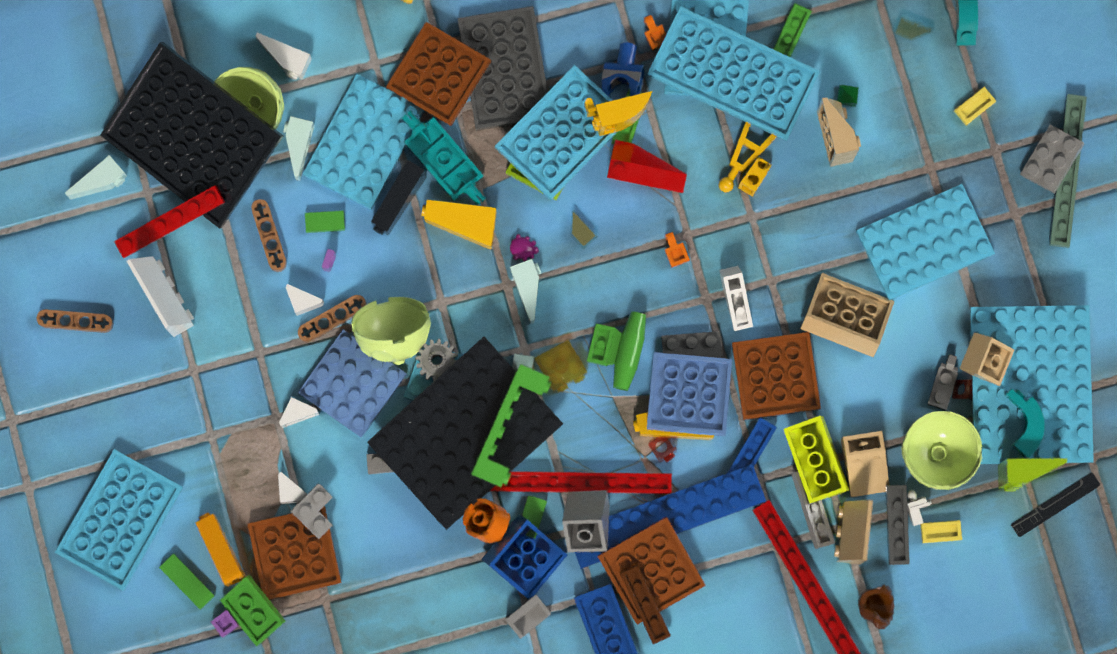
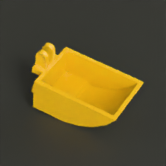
[584,91,652,136]

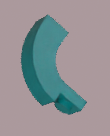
[955,0,978,46]
[1005,389,1045,459]

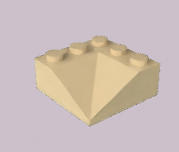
[817,97,861,167]

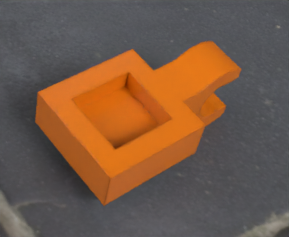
[644,15,666,51]
[664,232,690,268]

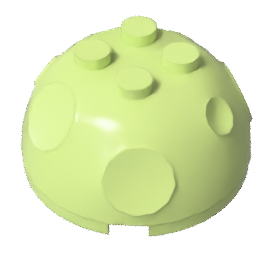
[214,67,285,129]
[352,297,431,365]
[902,411,982,490]

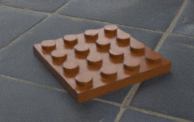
[386,22,491,126]
[732,332,821,420]
[247,506,342,600]
[597,517,706,625]

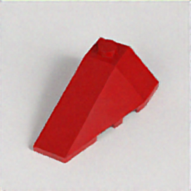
[607,140,687,193]

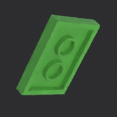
[220,575,286,647]

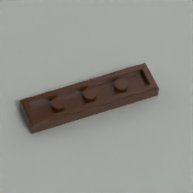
[620,564,671,645]

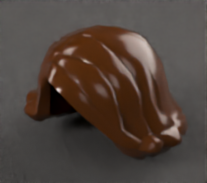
[858,584,895,629]

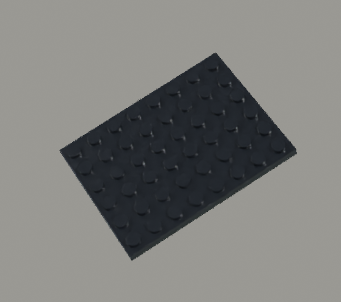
[100,42,284,229]
[367,336,563,530]

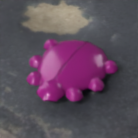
[510,234,539,262]

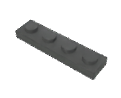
[886,485,910,565]

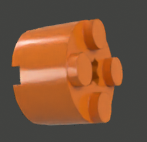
[463,498,511,543]

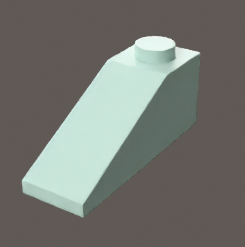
[284,116,315,181]
[65,155,127,200]
[510,259,541,324]

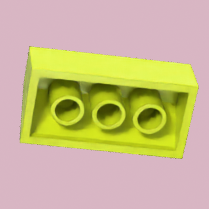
[783,416,850,503]

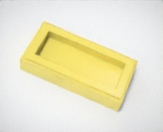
[954,87,996,126]
[920,520,962,543]

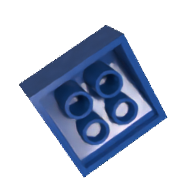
[481,514,568,600]

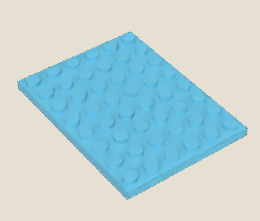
[970,305,1094,464]

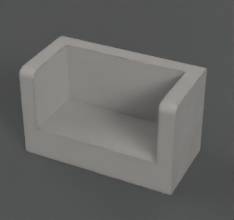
[505,595,551,639]

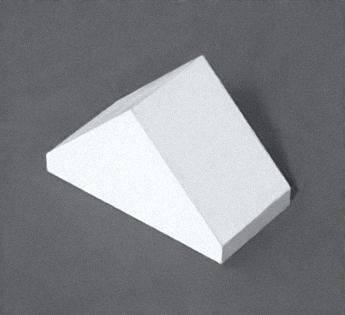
[286,284,324,316]
[279,397,319,428]
[278,472,307,504]

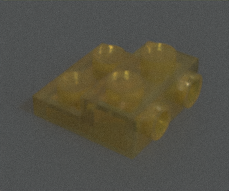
[534,339,587,393]

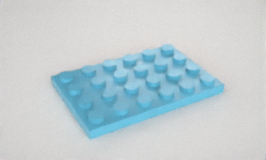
[495,65,617,200]
[303,74,424,210]
[856,184,995,300]
[55,449,183,591]

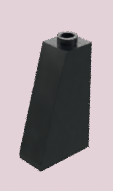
[371,160,426,235]

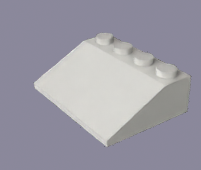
[127,256,194,337]

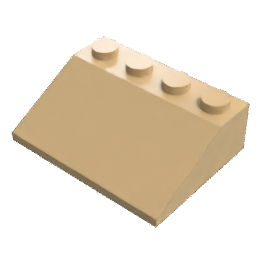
[801,273,895,358]

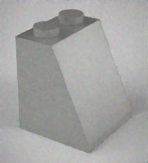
[562,490,610,552]

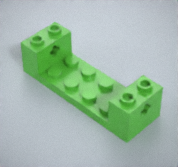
[472,364,552,487]

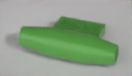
[587,311,646,391]

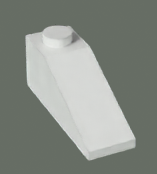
[256,33,312,80]
[719,266,753,331]

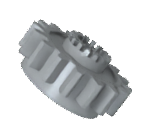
[415,339,458,381]

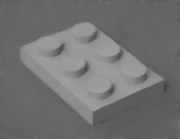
[1020,125,1084,194]

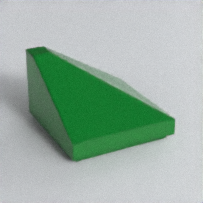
[837,85,858,106]

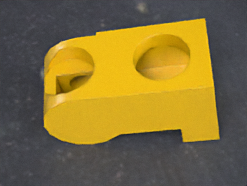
[738,157,772,197]

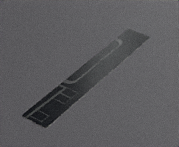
[1011,473,1100,537]

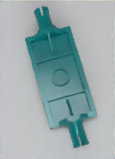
[402,110,486,206]

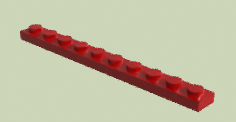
[489,472,672,494]
[752,500,861,654]

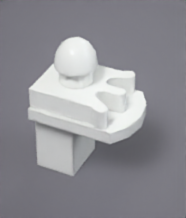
[907,490,932,526]

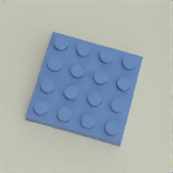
[298,330,407,438]
[647,352,732,437]

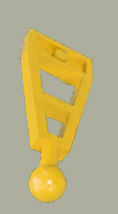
[718,122,777,193]

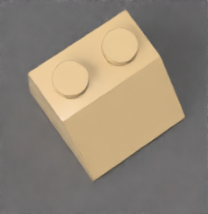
[960,332,1014,386]

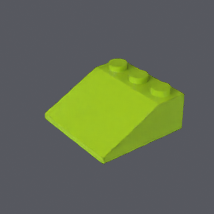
[998,458,1067,492]

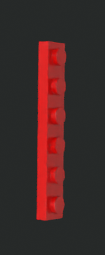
[114,186,225,259]

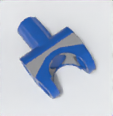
[602,42,645,97]

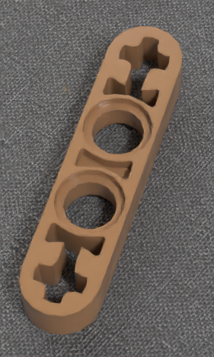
[251,199,287,272]
[298,295,367,342]
[36,309,114,333]

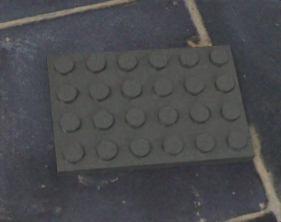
[458,6,548,131]

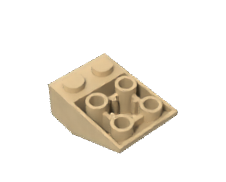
[841,431,889,497]

